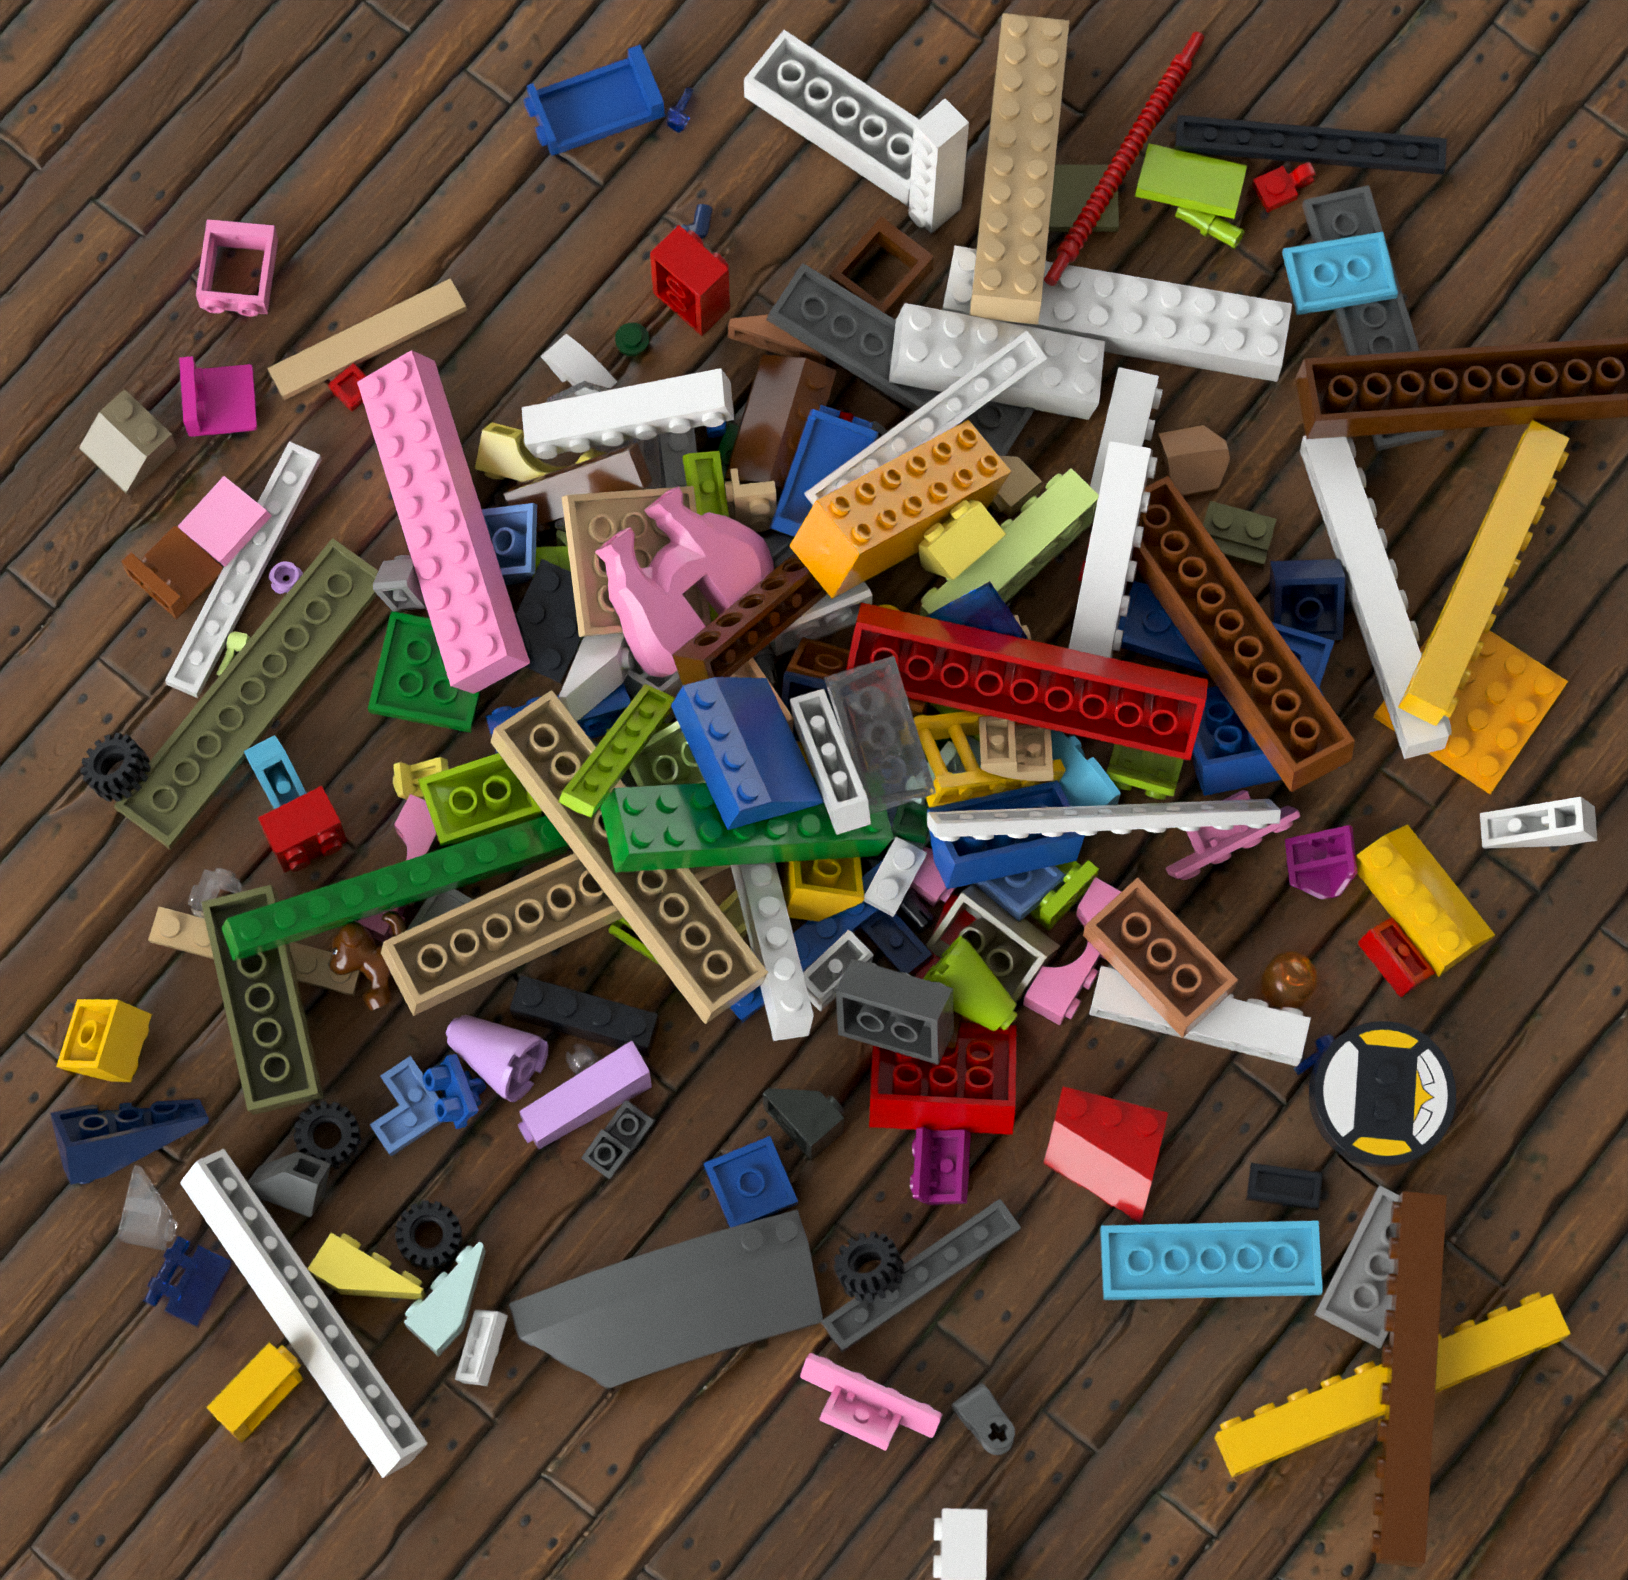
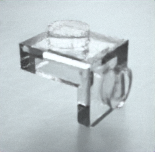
[188,868,242,918]

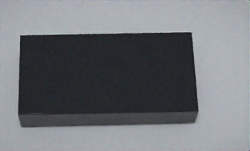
[1246,1163,1323,1210]

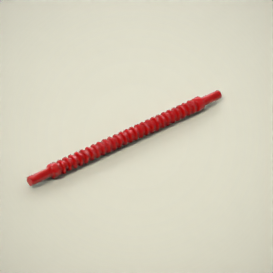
[1044,32,1205,286]

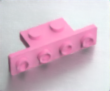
[1166,790,1301,880]
[800,1353,942,1451]

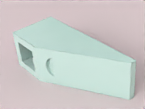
[404,1241,486,1357]

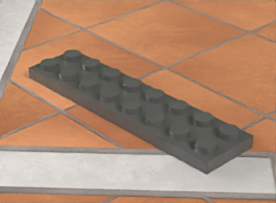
[1302,185,1444,451]
[766,263,1035,456]

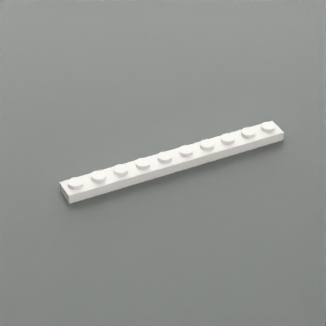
[927,799,1281,841]

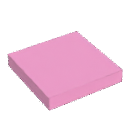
[177,476,272,567]

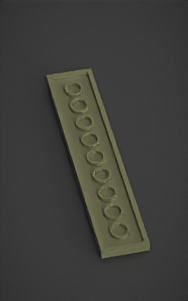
[114,538,378,850]

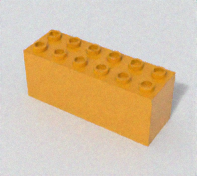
[790,419,1011,599]

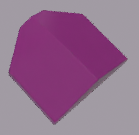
[1285,825,1358,900]

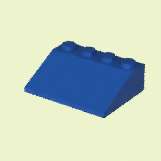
[671,677,824,830]
[1191,686,1341,796]

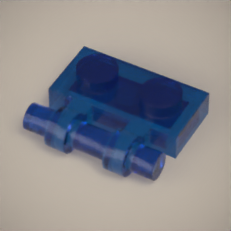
[143,1236,232,1328]

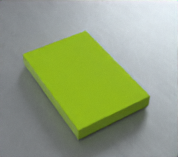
[1135,143,1247,219]

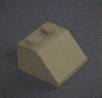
[79,389,177,495]

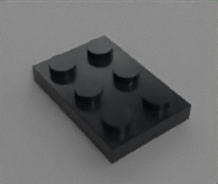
[515,559,584,684]

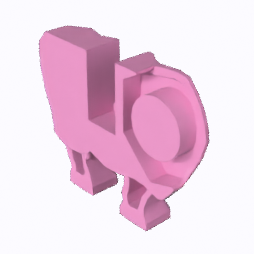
[595,486,774,678]

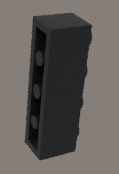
[510,975,659,1057]

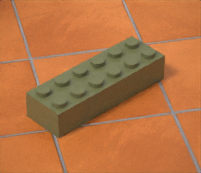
[201,885,324,1115]

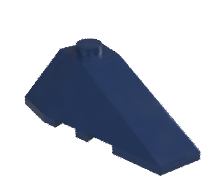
[50,1099,209,1185]

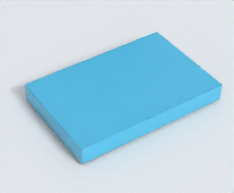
[1282,232,1398,315]

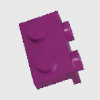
[910,1127,971,1205]

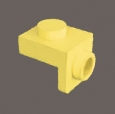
[393,757,449,800]

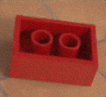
[650,225,730,336]

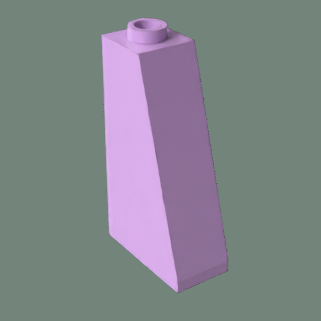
[517,1041,652,1149]

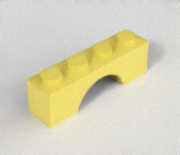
[475,422,606,484]

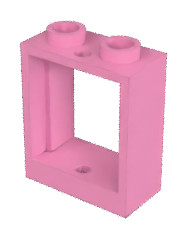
[196,219,278,317]

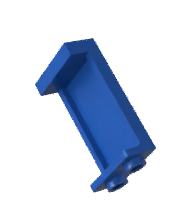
[523,45,665,156]
[769,405,879,537]

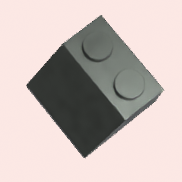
[763,1088,844,1161]

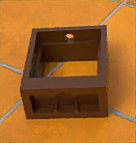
[829,216,934,317]

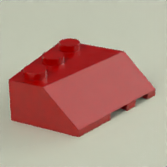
[1044,1086,1168,1224]

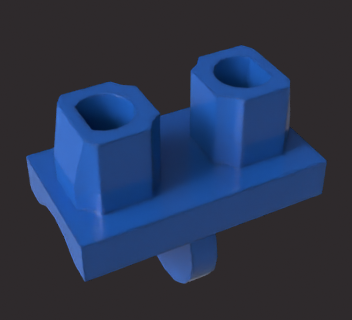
[422,1054,486,1129]

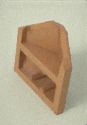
[1158,425,1230,497]

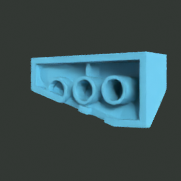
[1051,730,1121,807]

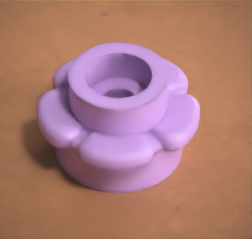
[269,561,303,594]

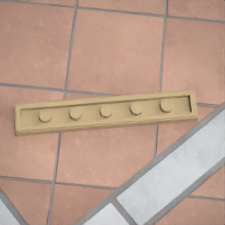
[267,278,467,400]

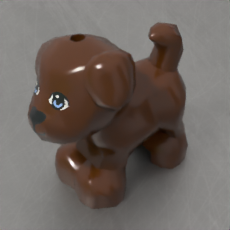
[328,911,406,1011]

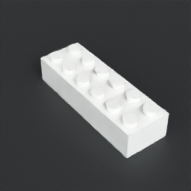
[744,30,919,206]
[889,303,1105,420]

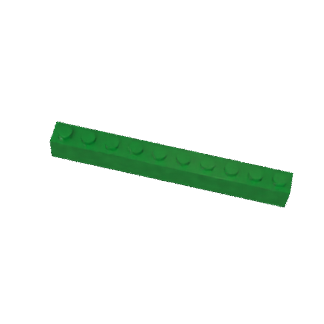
[221,816,570,961]

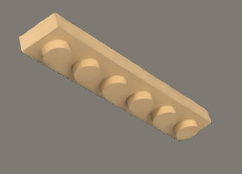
[148,907,362,996]

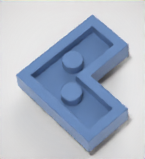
[370,1056,442,1157]

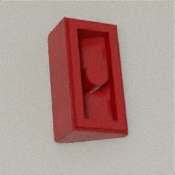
[1358,917,1436,997]

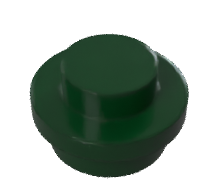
[615,322,649,356]

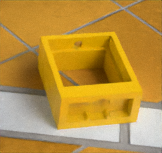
[206,1343,303,1443]

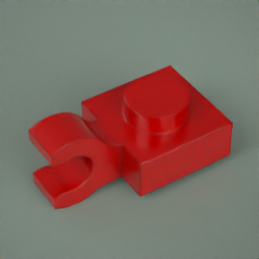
[1252,162,1316,213]

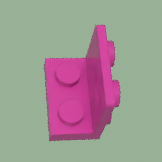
[179,356,257,437]

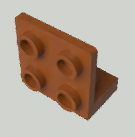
[121,526,223,620]

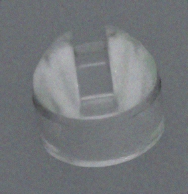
[566,1044,598,1075]

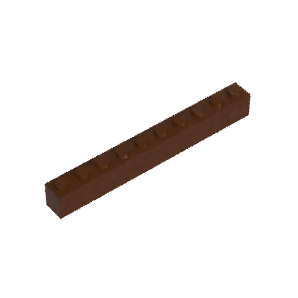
[1370,1191,1447,1567]

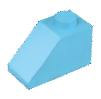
[244,735,306,809]

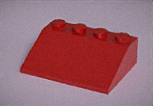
[869,1023,1017,1135]

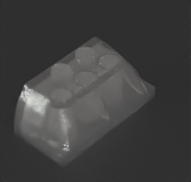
[824,656,936,815]

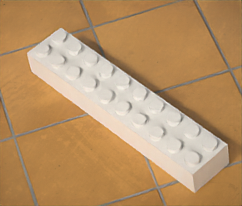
[943,246,1292,382]

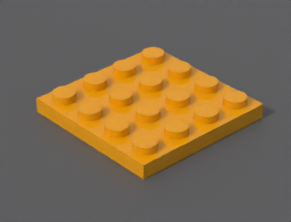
[1373,630,1568,795]

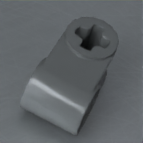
[951,1382,1015,1455]

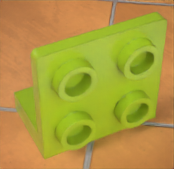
[1029,860,1099,931]

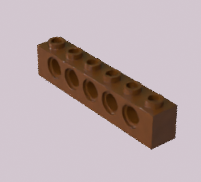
[672,553,828,685]

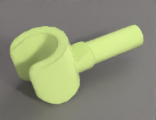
[216,631,250,676]

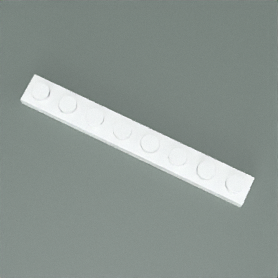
[804,330,1047,505]
[165,441,322,698]

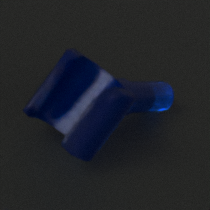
[667,87,693,133]
[1293,1034,1334,1075]

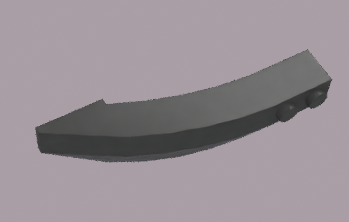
[509,1210,823,1389]

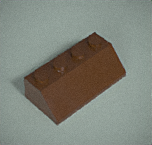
[724,354,837,502]

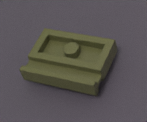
[1203,501,1276,569]

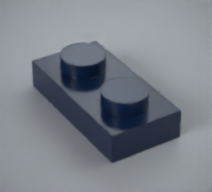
[860,910,934,976]

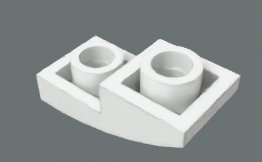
[541,334,617,396]

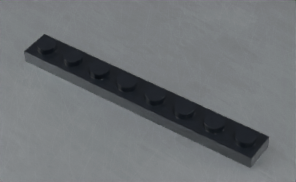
[1175,115,1447,175]

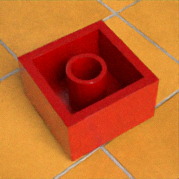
[258,786,347,873]

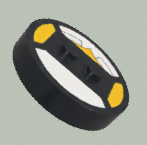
[1309,1021,1456,1168]

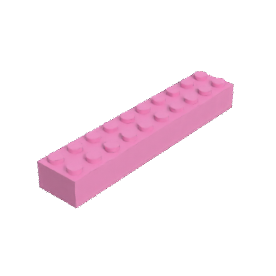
[357,350,530,694]

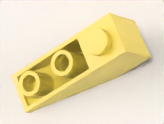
[307,1233,426,1300]

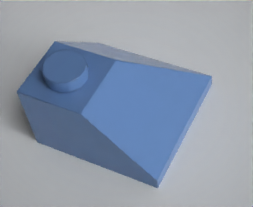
[482,503,537,585]

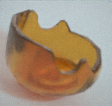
[1261,951,1318,1008]

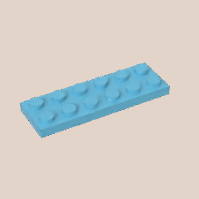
[1100,1221,1323,1300]

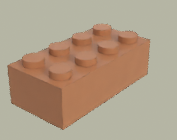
[1083,877,1238,1038]

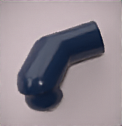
[673,204,713,239]

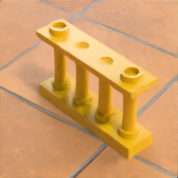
[900,711,1066,808]

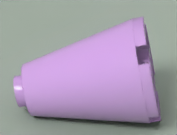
[446,1015,549,1102]

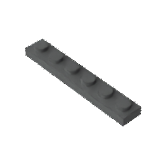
[821,1199,1021,1353]

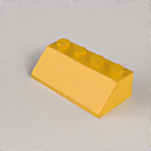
[1356,825,1495,977]

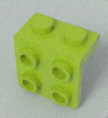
[1106,744,1184,800]

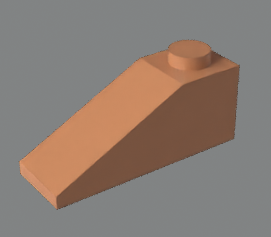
[728,314,828,366]

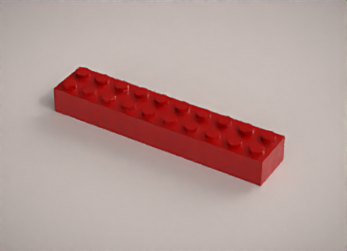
[843,603,1208,760]

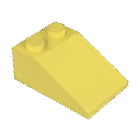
[918,500,1006,580]

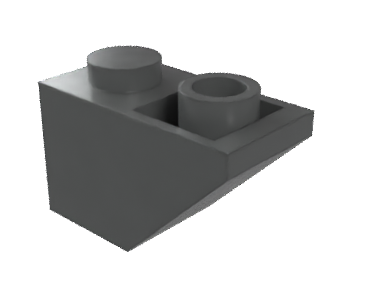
[248,1152,331,1217]

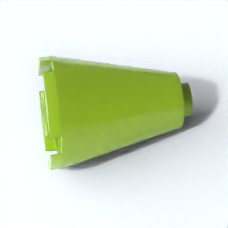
[923,936,1017,1031]

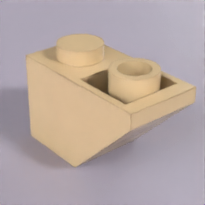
[990,456,1042,518]

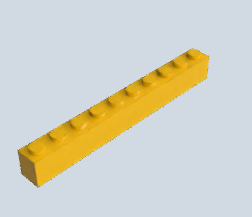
[1398,420,1569,726]
[1214,1292,1571,1478]

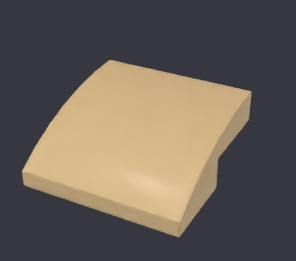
[979,716,1054,781]

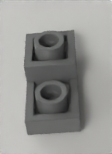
[581,1100,656,1179]

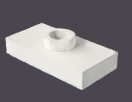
[455,1310,507,1386]

